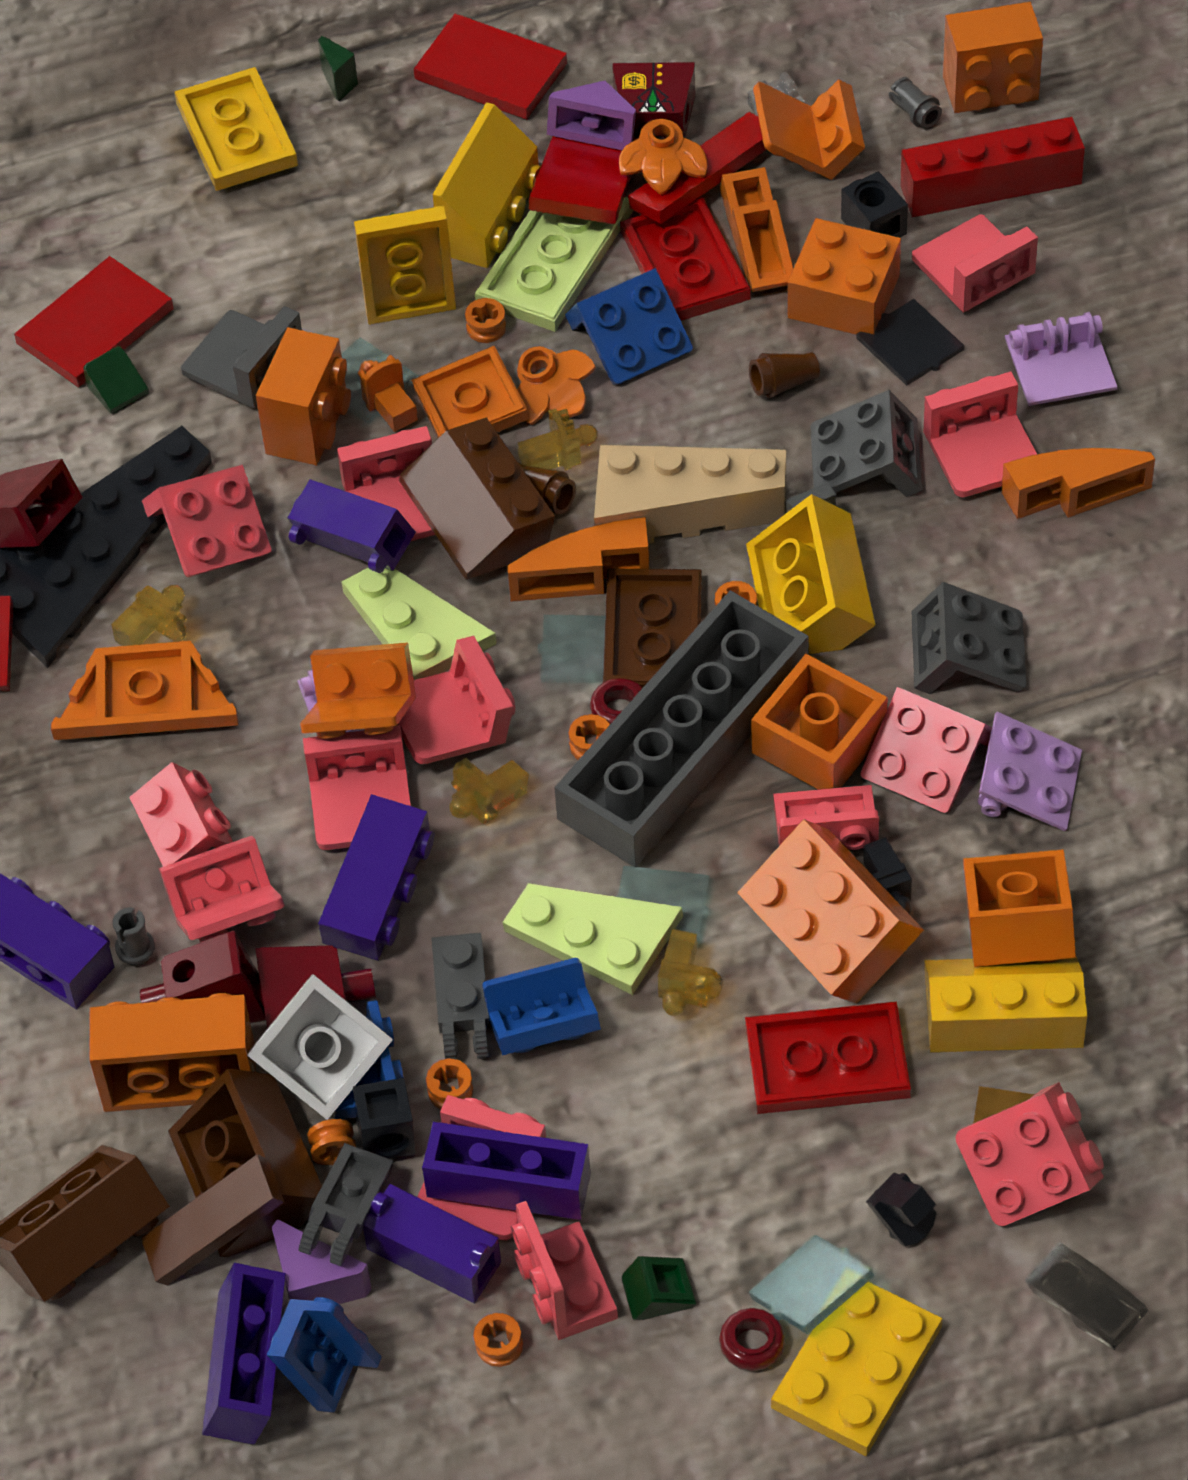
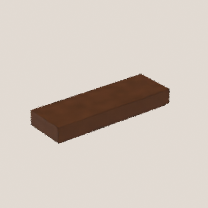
[141,1154,284,1286]

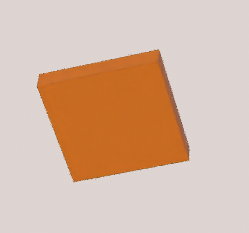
[411,346,530,438]

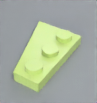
[342,568,496,680]
[502,883,683,995]

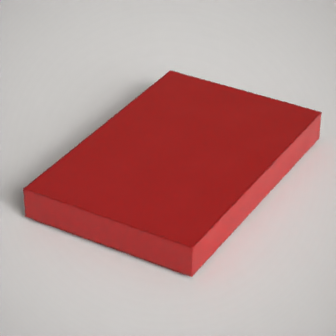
[414,13,567,120]
[529,136,638,224]
[620,197,751,321]
[14,256,174,388]
[745,1001,911,1114]

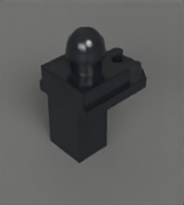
[863,837,912,915]
[866,1173,937,1246]

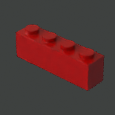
[900,117,1085,218]

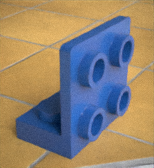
[565,268,693,385]

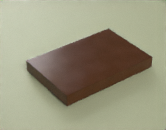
[603,569,702,688]

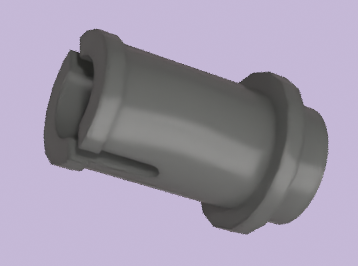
[889,77,942,128]
[112,907,155,966]

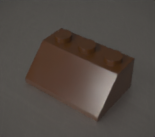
[399,417,555,580]
[168,1068,322,1257]
[0,1144,170,1303]

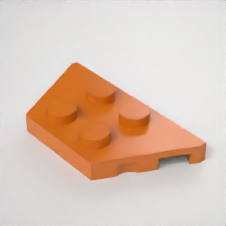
[51,641,238,740]

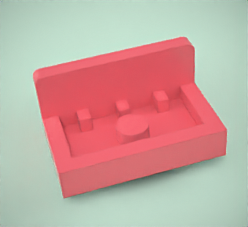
[129,762,233,867]
[773,785,879,850]

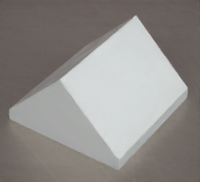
[247,974,393,1120]

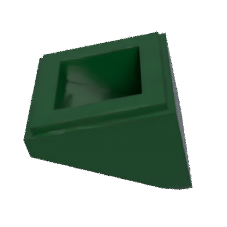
[318,36,358,101]
[83,346,149,414]
[621,1256,696,1320]

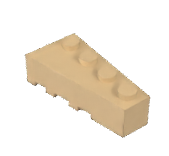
[594,445,787,544]

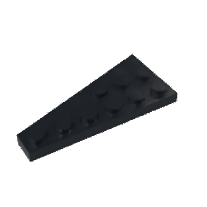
[0,425,212,668]

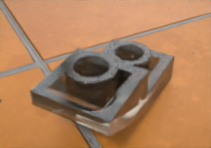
[1025,1242,1148,1350]

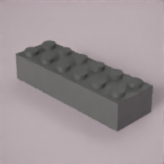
[554,590,809,868]

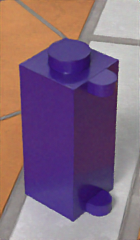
[287,479,416,573]
[363,1184,501,1304]

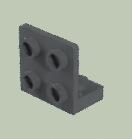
[181,306,302,408]
[810,390,922,497]
[911,582,1027,694]

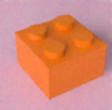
[943,1,1043,113]
[788,218,901,335]
[256,327,351,466]
[751,654,888,790]
[963,849,1076,967]

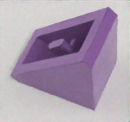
[546,81,636,150]
[272,1219,372,1304]

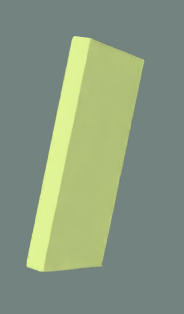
[475,197,633,332]

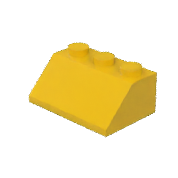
[432,102,541,268]
[746,494,875,654]
[924,957,1087,1052]

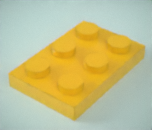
[174,67,298,191]
[354,206,456,325]
[771,1272,942,1457]

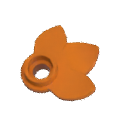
[619,119,707,195]
[517,346,596,425]

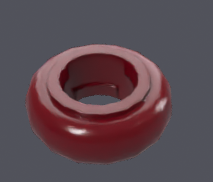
[590,678,642,724]
[719,1308,786,1371]

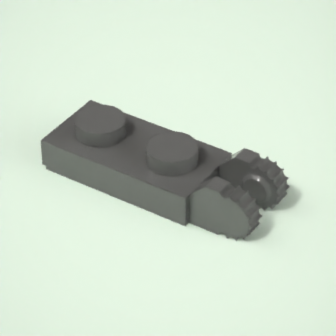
[431,932,490,1059]
[298,1143,394,1266]

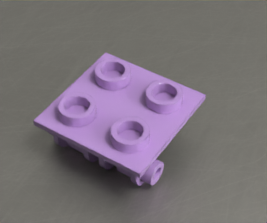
[1005,312,1117,406]
[978,712,1082,831]

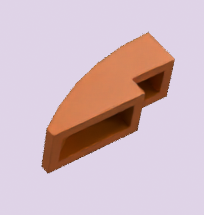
[720,167,793,292]
[1001,448,1155,519]
[507,517,649,602]

